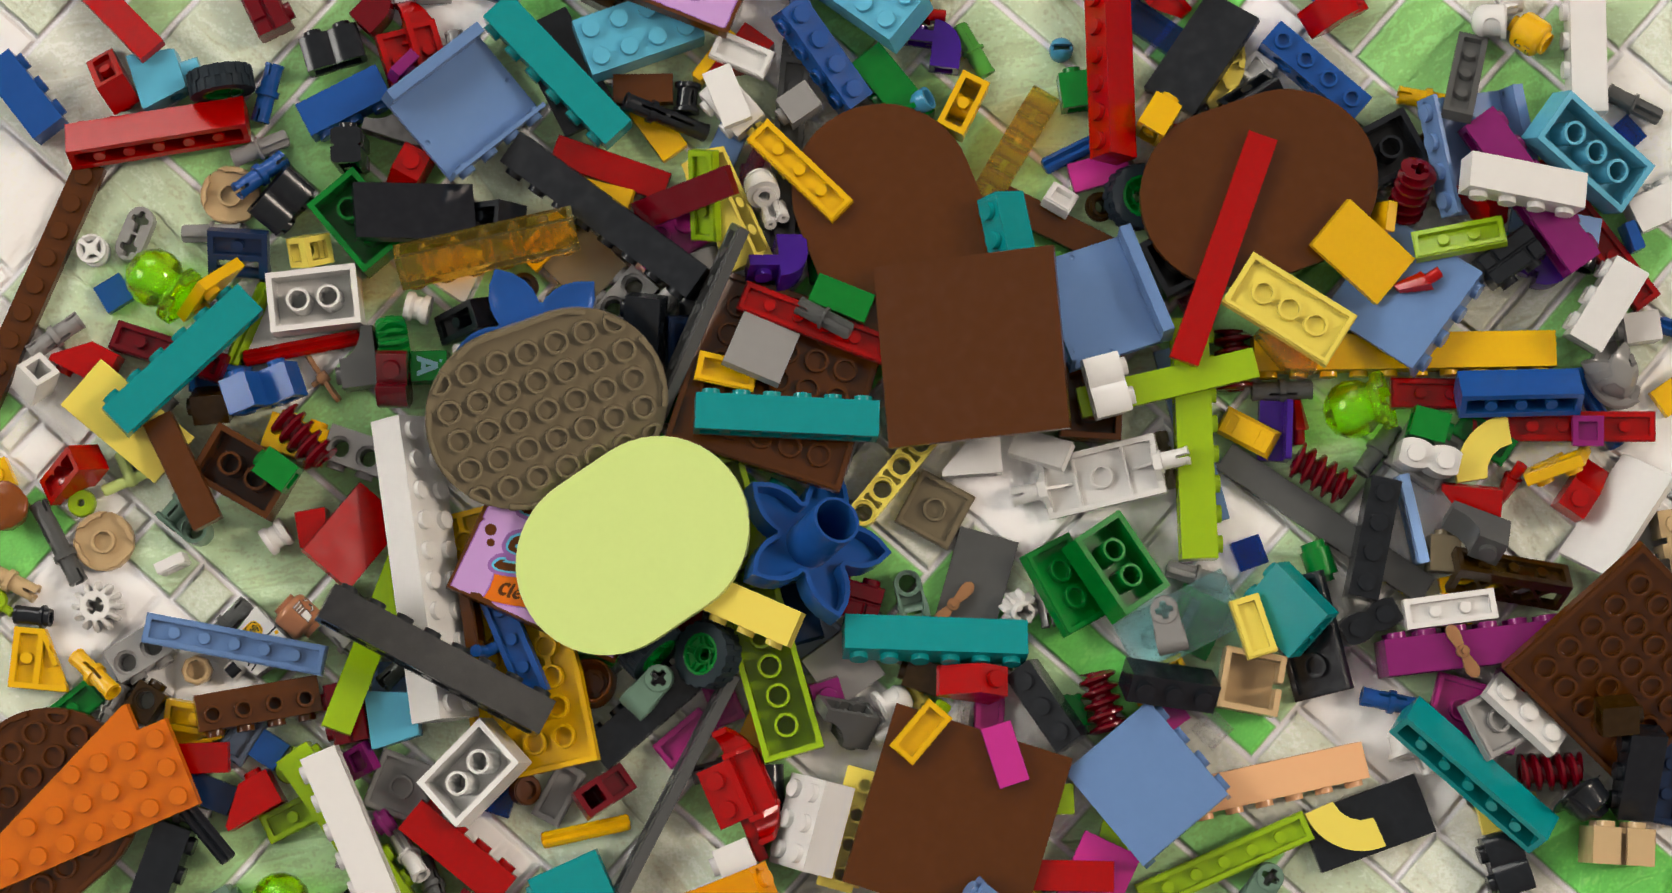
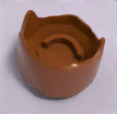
[0,481,30,531]
[580,658,617,709]

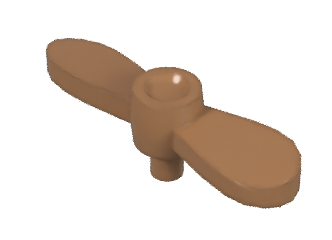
[305,355,342,402]
[934,582,974,617]
[1445,624,1480,678]

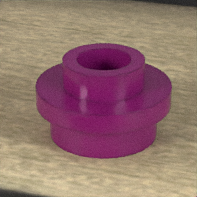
[371,808,398,837]

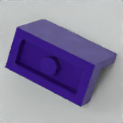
[1257,399,1293,463]

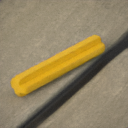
[541,814,631,848]

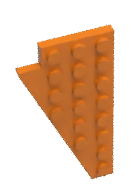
[0,704,202,890]

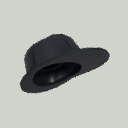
[1553,775,1610,822]

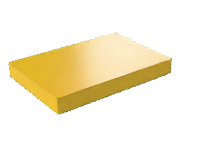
[1309,199,1415,305]

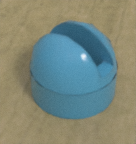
[1049,37,1073,63]
[910,87,936,113]

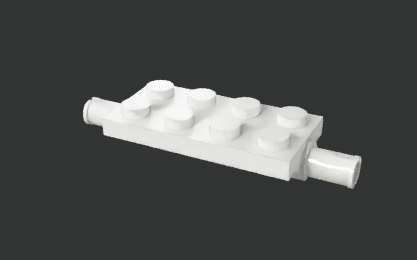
[1010,433,1192,520]

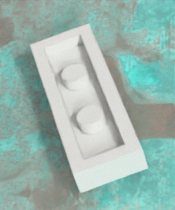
[1401,588,1499,631]
[1480,672,1568,758]

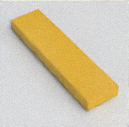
[746,118,854,224]

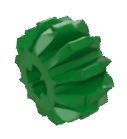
[374,315,410,361]

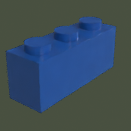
[0,48,69,145]
[295,64,389,142]

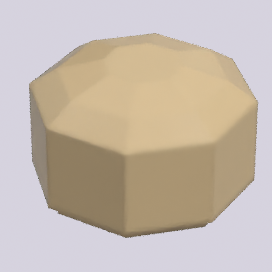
[181,655,214,686]

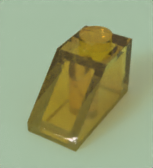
[1255,329,1317,379]

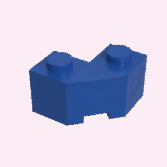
[218,357,308,416]

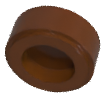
[509,776,541,806]

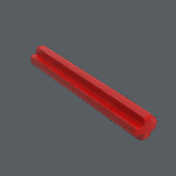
[242,329,360,366]

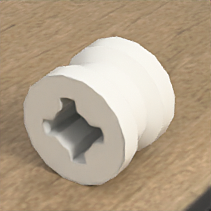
[76,234,111,267]
[402,291,434,325]
[258,517,295,556]

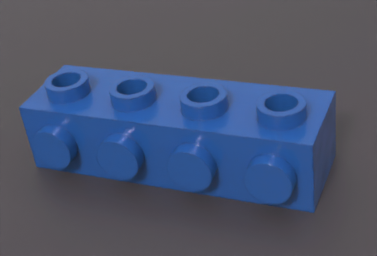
[771,0,873,115]
[1453,368,1585,418]

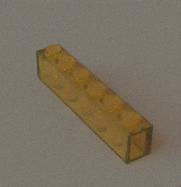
[393,205,581,291]

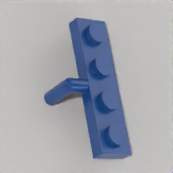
[470,604,551,691]

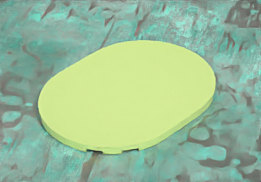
[516,436,750,656]

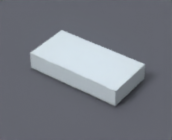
[708,33,775,81]
[702,63,753,130]
[1007,433,1075,473]

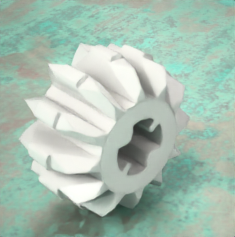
[71,581,125,633]

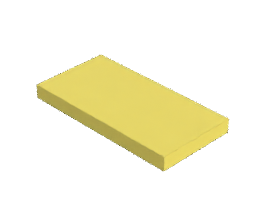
[1221,251,1358,368]
[61,359,195,484]

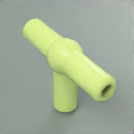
[101,453,147,496]

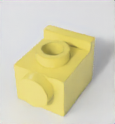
[286,233,335,268]

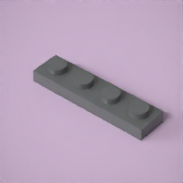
[1441,31,1489,124]

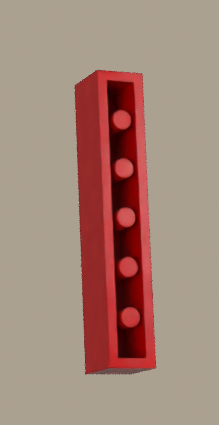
[1084,0,1137,166]
[64,96,252,171]

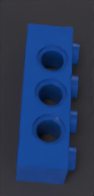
[1257,21,1372,119]

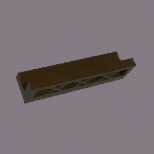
[1445,546,1573,611]

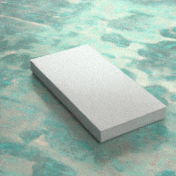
[1559,453,1672,575]

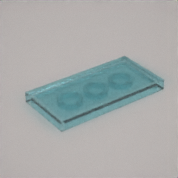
[1113,568,1237,663]

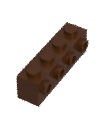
[192,675,323,738]

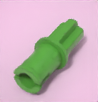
[954,22,995,79]

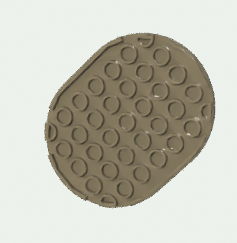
[425,307,668,511]

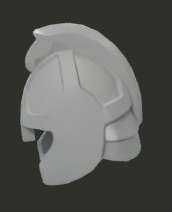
[1581,340,1641,410]

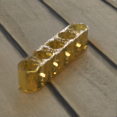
[976,85,1060,198]

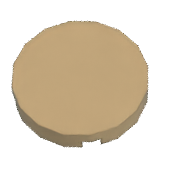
[201,166,261,224]
[73,511,135,572]

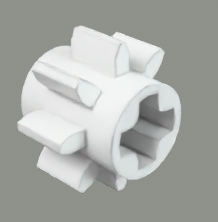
[998,588,1038,623]

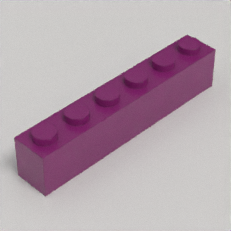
[1457,106,1601,278]

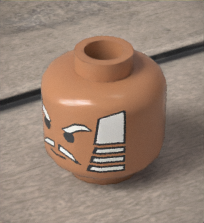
[274,594,320,639]

